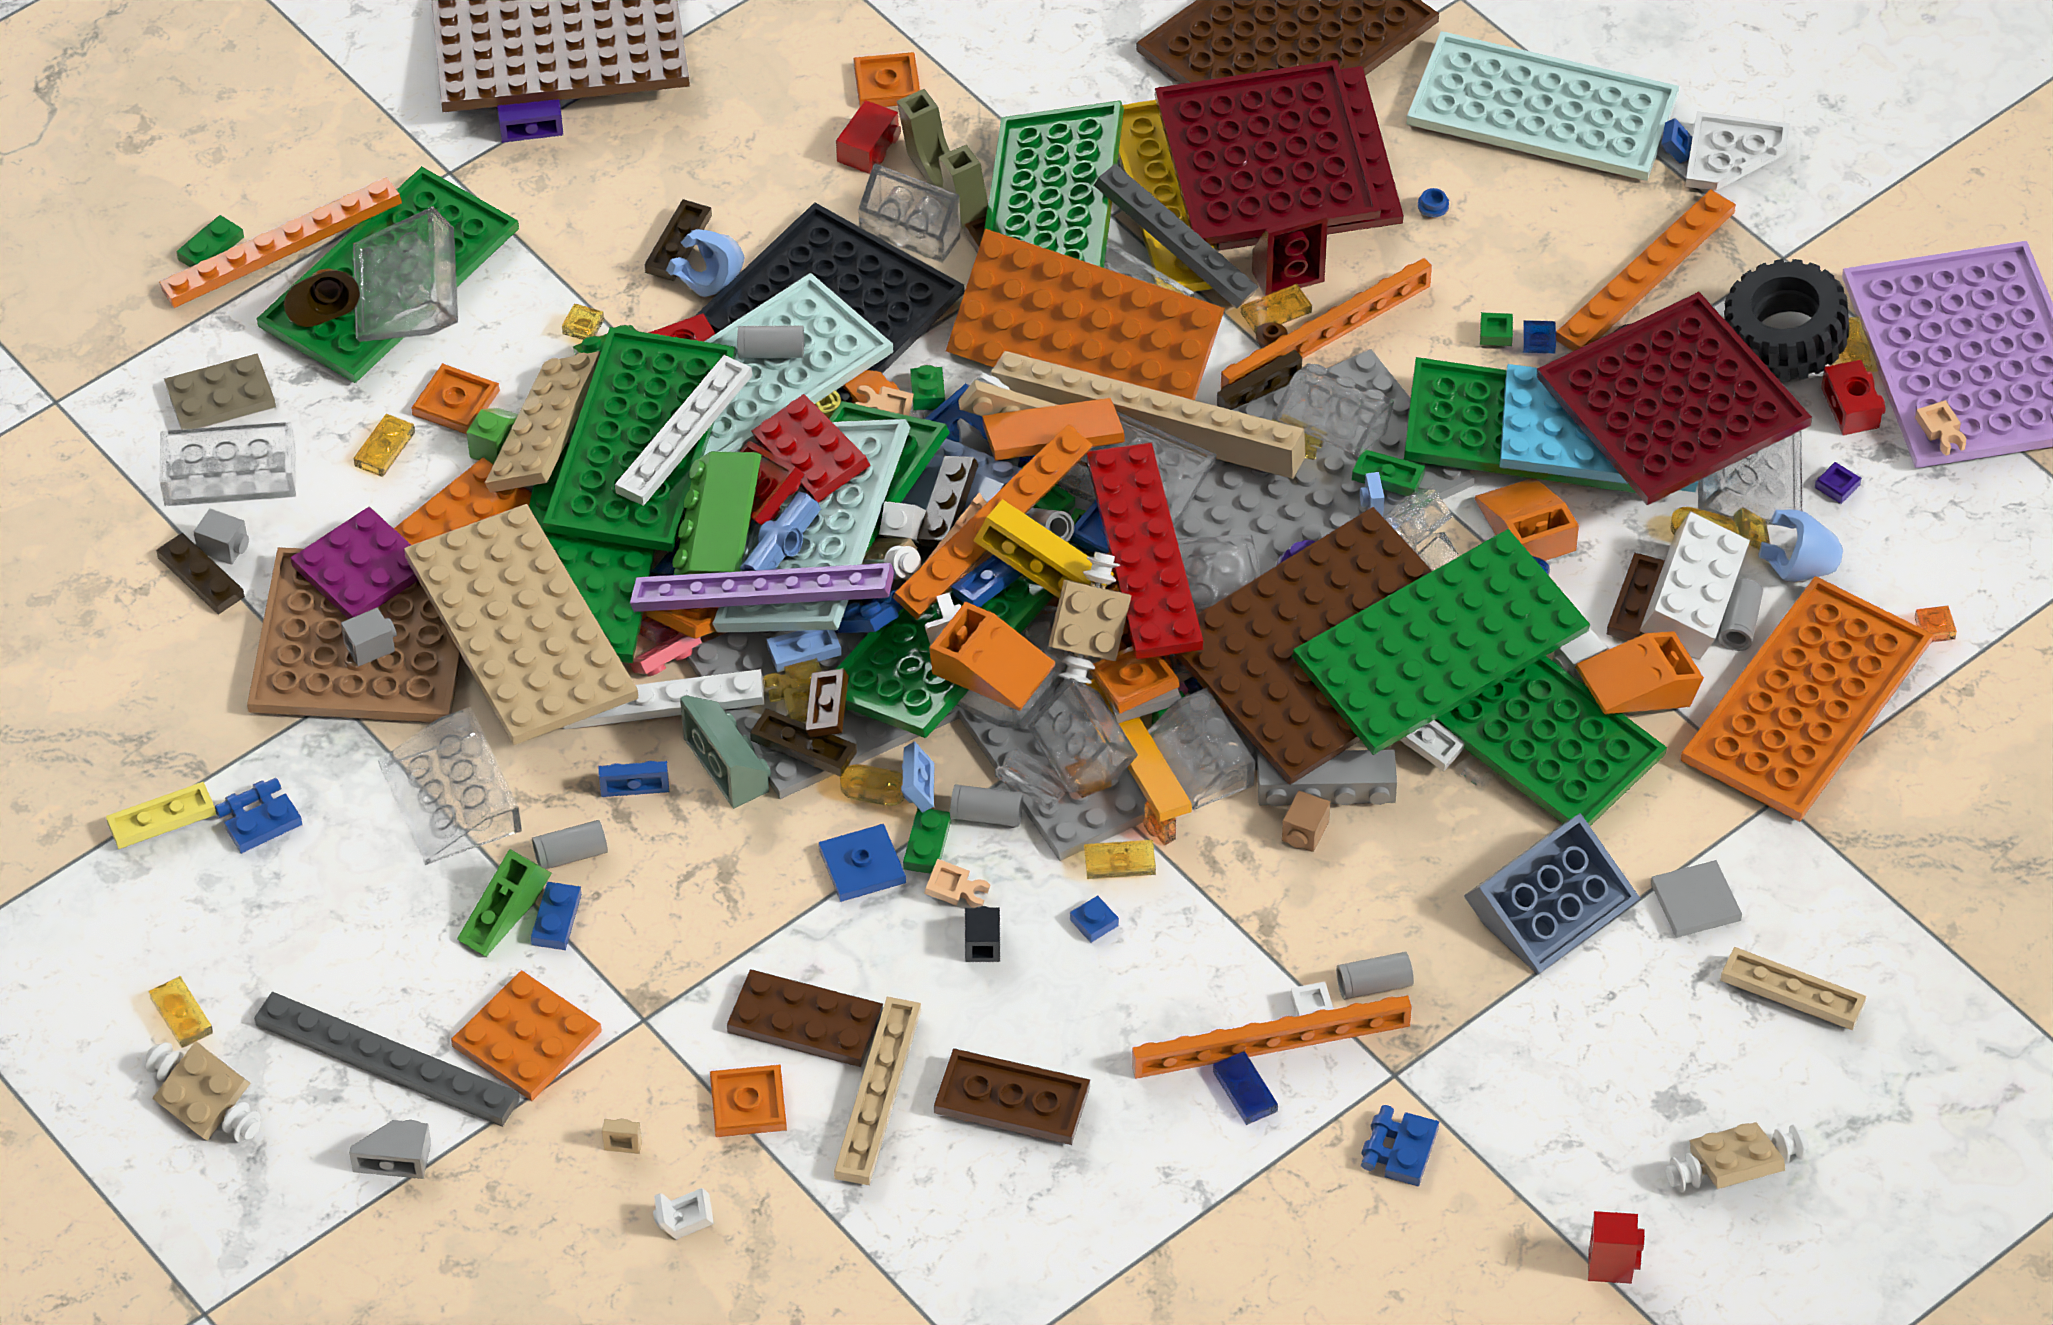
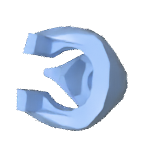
[666,229,745,297]
[1758,509,1843,582]

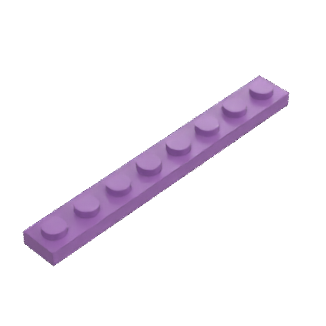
[630,563,894,612]

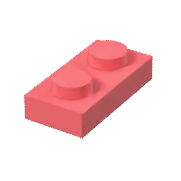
[629,632,702,676]

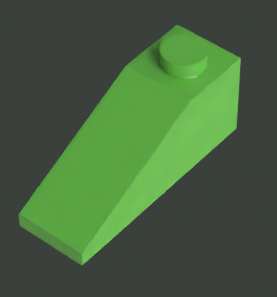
[457,849,552,957]

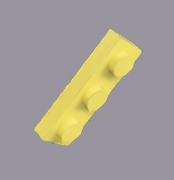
[106,782,216,849]

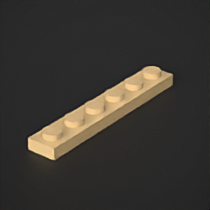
[834,996,921,1186]

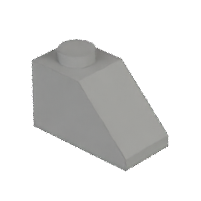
[349,1119,431,1179]

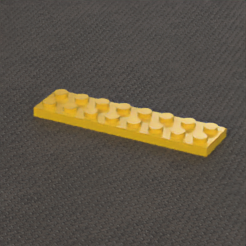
[1118,100,1214,294]

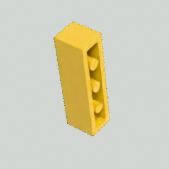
[973,499,1114,599]

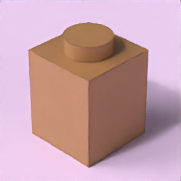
[1282,791,1331,852]

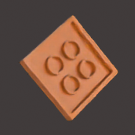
[451,970,602,1101]

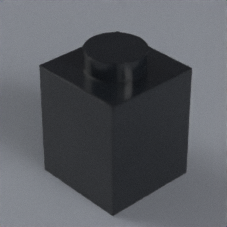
[965,906,1000,962]

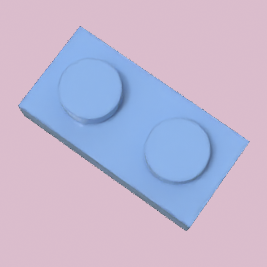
[767,630,841,672]
[901,741,935,813]

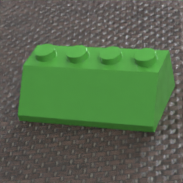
[673,451,761,575]

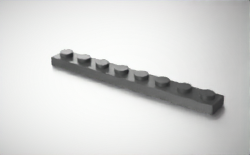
[254,991,520,1127]

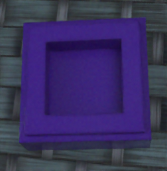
[1815,462,1862,504]

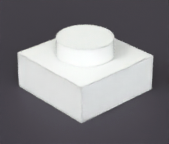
[1290,982,1334,1016]

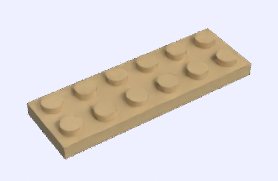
[485,351,601,493]

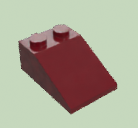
[1252,213,1328,298]

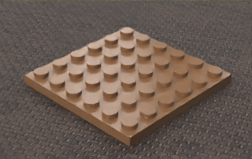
[247,547,461,723]

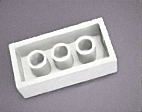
[1640,512,1750,660]

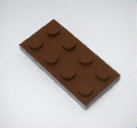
[727,969,883,1067]
[934,1048,1090,1145]

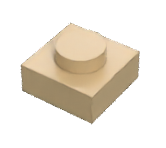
[602,1118,642,1154]

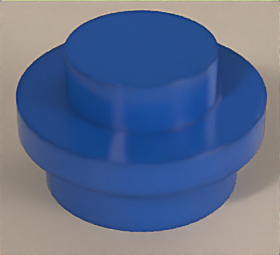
[1418,188,1449,217]

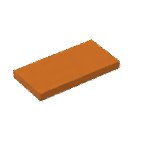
[982,398,1125,461]

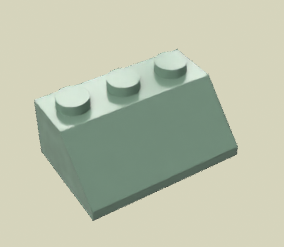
[680,695,771,809]

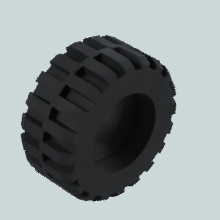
[1724,259,1850,382]

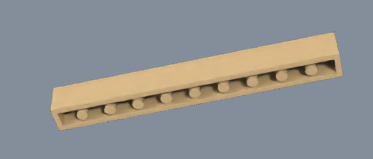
[991,351,1305,479]

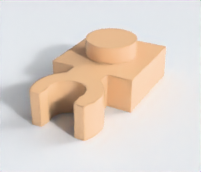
[855,385,914,416]
[1915,400,1966,456]
[924,859,990,908]

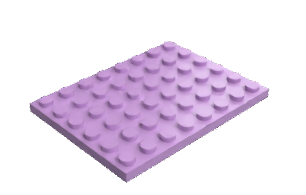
[1842,241,2053,468]

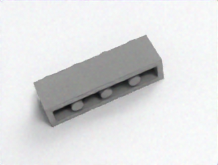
[1257,750,1397,806]

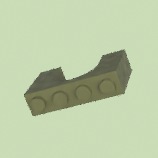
[897,88,988,229]

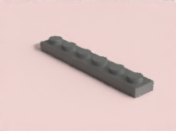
[1093,164,1258,309]

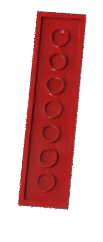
[1087,442,1203,659]

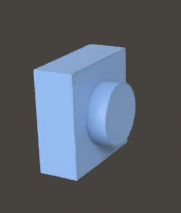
[1360,472,1384,517]

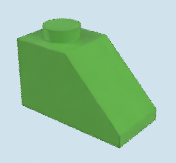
[466,408,518,465]

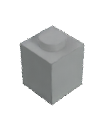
[193,508,249,564]
[341,607,397,667]

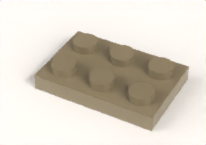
[164,353,276,433]

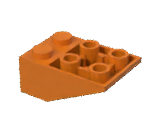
[1475,478,1579,563]
[929,602,1055,711]
[1575,631,1704,714]

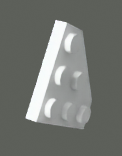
[1685,111,1790,191]

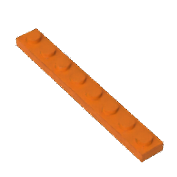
[159,177,402,308]
[1555,189,1736,351]
[1221,258,1432,389]
[892,423,1093,620]
[1132,995,1412,1079]

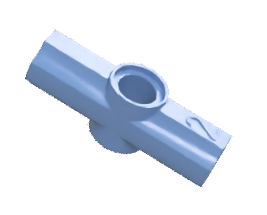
[740,492,821,571]

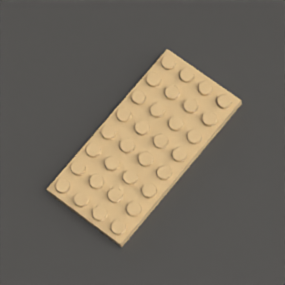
[404,504,639,745]

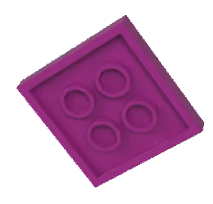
[291,506,418,619]

